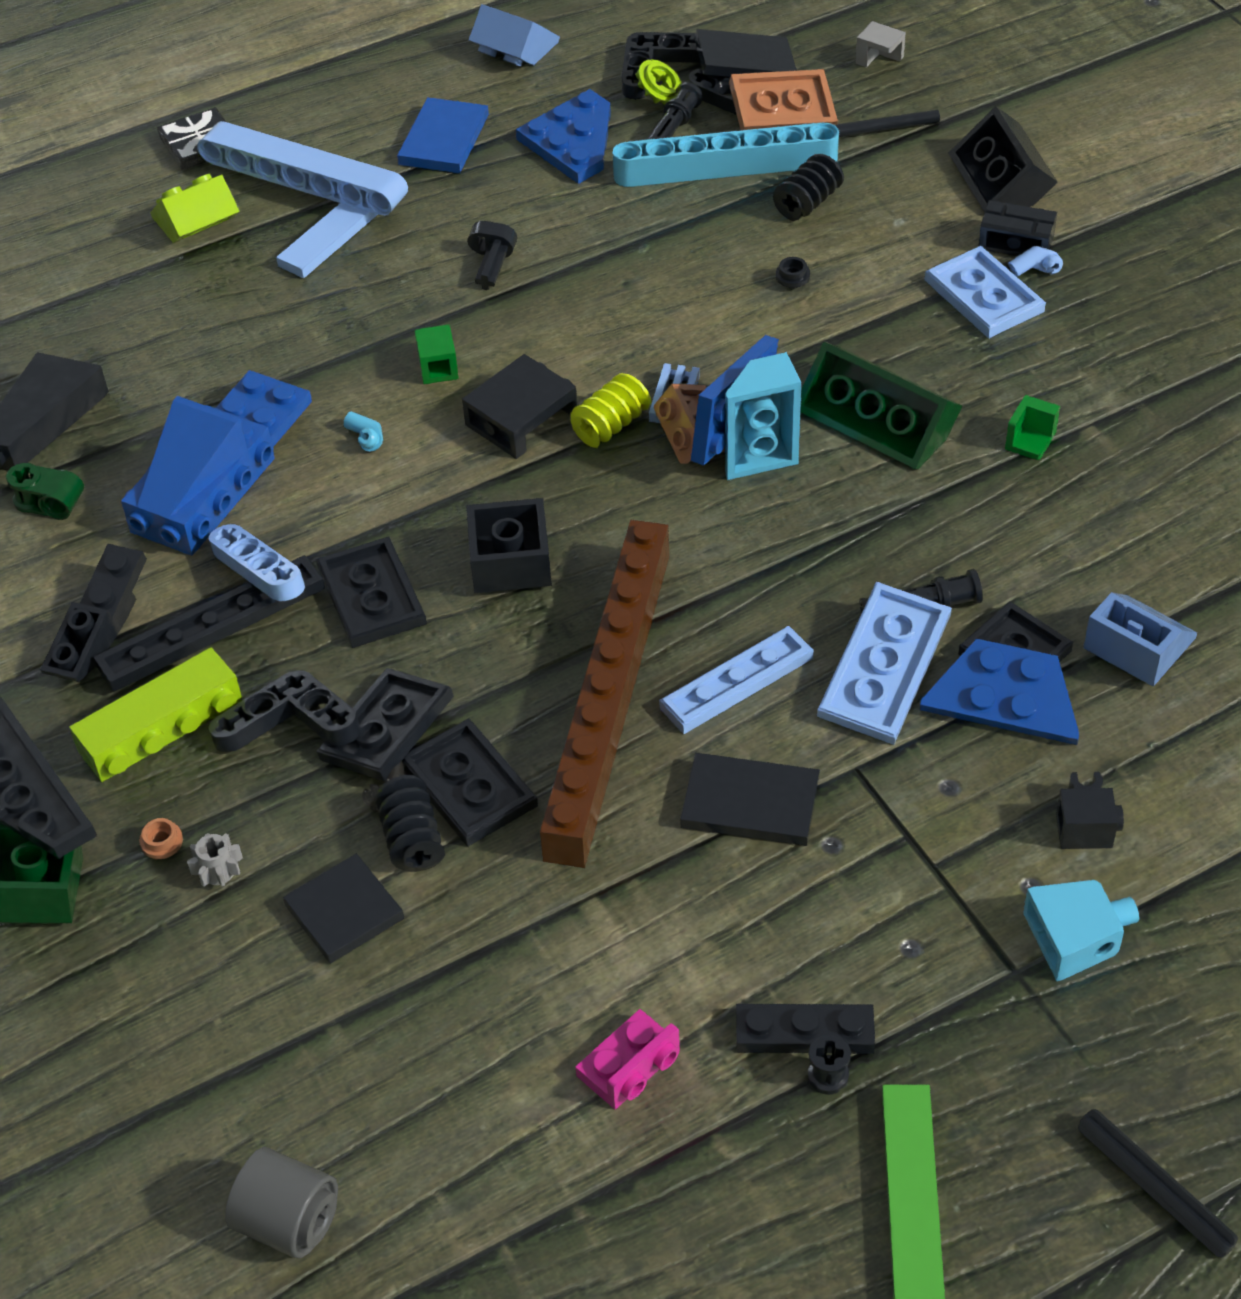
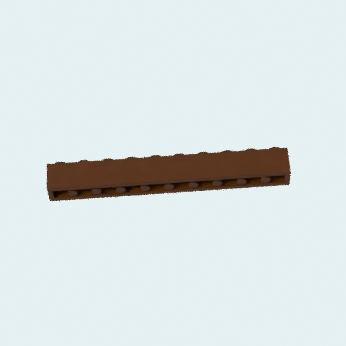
[540,520,669,868]

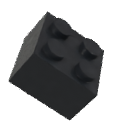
[466,498,552,593]

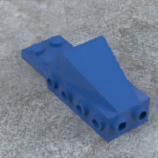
[121,370,312,556]

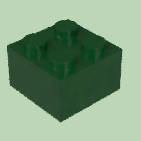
[0,823,83,923]

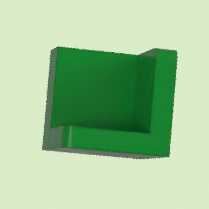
[1005,395,1060,460]

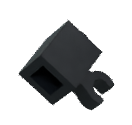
[1056,772,1124,849]

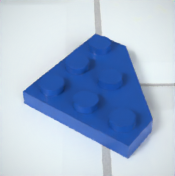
[516,89,611,184]

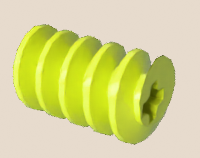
[571,373,652,448]

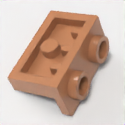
[654,384,725,464]

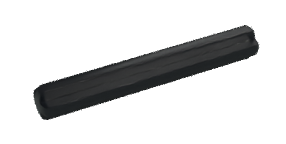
[1078,1109,1238,1258]

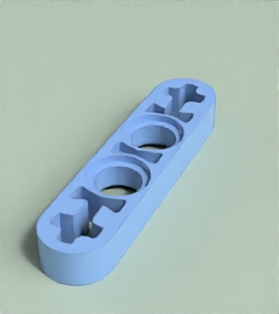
[209,524,305,601]

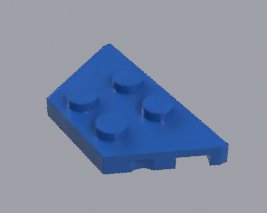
[920,639,1079,745]

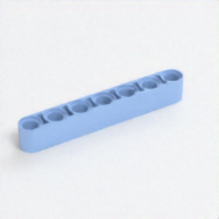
[197,121,408,216]

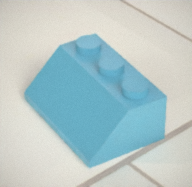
[725,352,801,480]

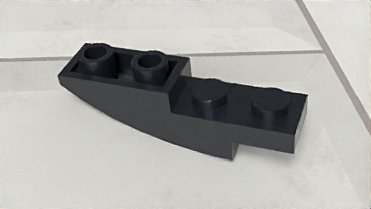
[40,544,147,682]

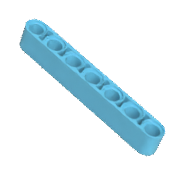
[613,123,839,187]

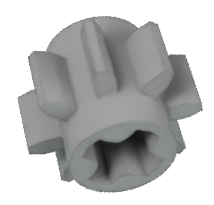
[187,833,243,886]

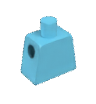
[1023,880,1139,981]

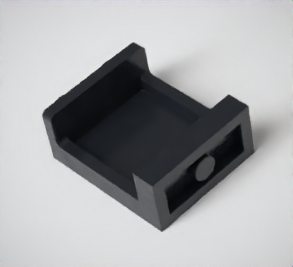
[462,354,577,459]

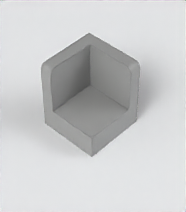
[856,21,906,68]

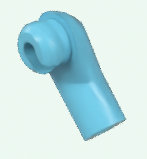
[344,411,383,452]

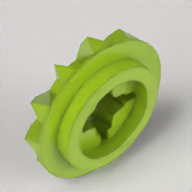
[635,60,682,105]

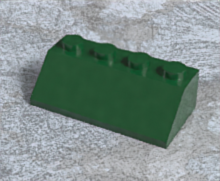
[800,341,963,470]

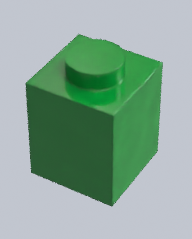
[414,324,459,384]

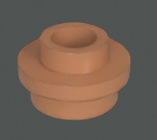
[139,818,183,859]

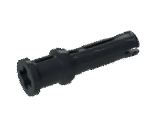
[646,82,703,140]
[859,569,983,614]

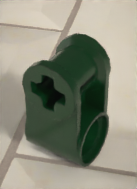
[6,463,84,520]

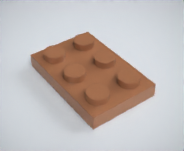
[729,69,838,130]

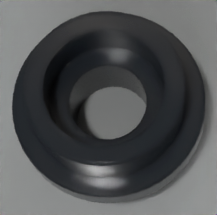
[776,257,810,289]

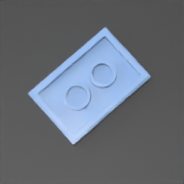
[925,246,1046,338]

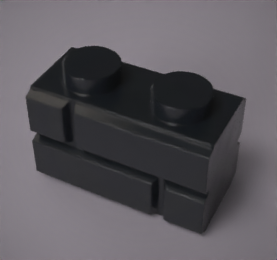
[978,200,1057,256]

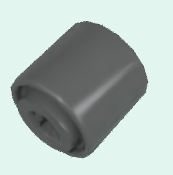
[225,1146,338,1259]

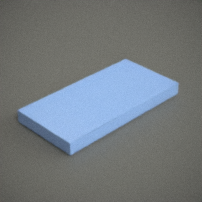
[817,582,952,745]

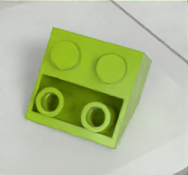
[150,173,240,243]

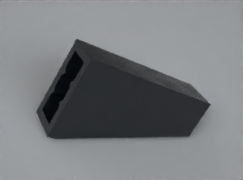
[0,352,109,470]

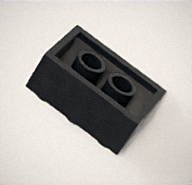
[948,106,1058,212]

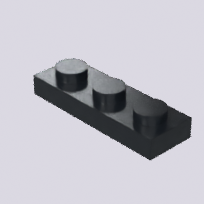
[736,1004,875,1054]

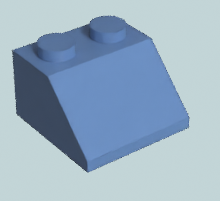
[469,4,560,67]

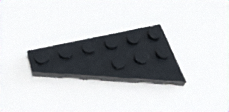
[0,696,97,859]

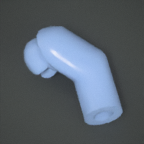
[1008,246,1063,277]

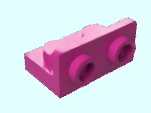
[575,1009,680,1110]

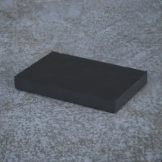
[694,29,797,77]
[316,536,427,648]
[317,668,454,782]
[400,718,538,847]
[680,753,820,846]

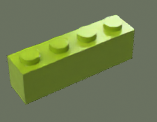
[69,647,243,782]

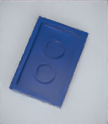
[397,97,489,173]

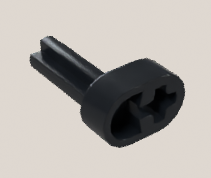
[467,221,518,290]

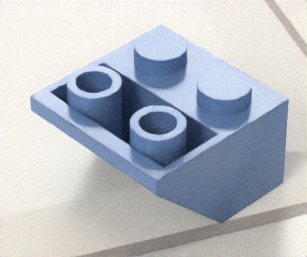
[1084,592,1197,687]

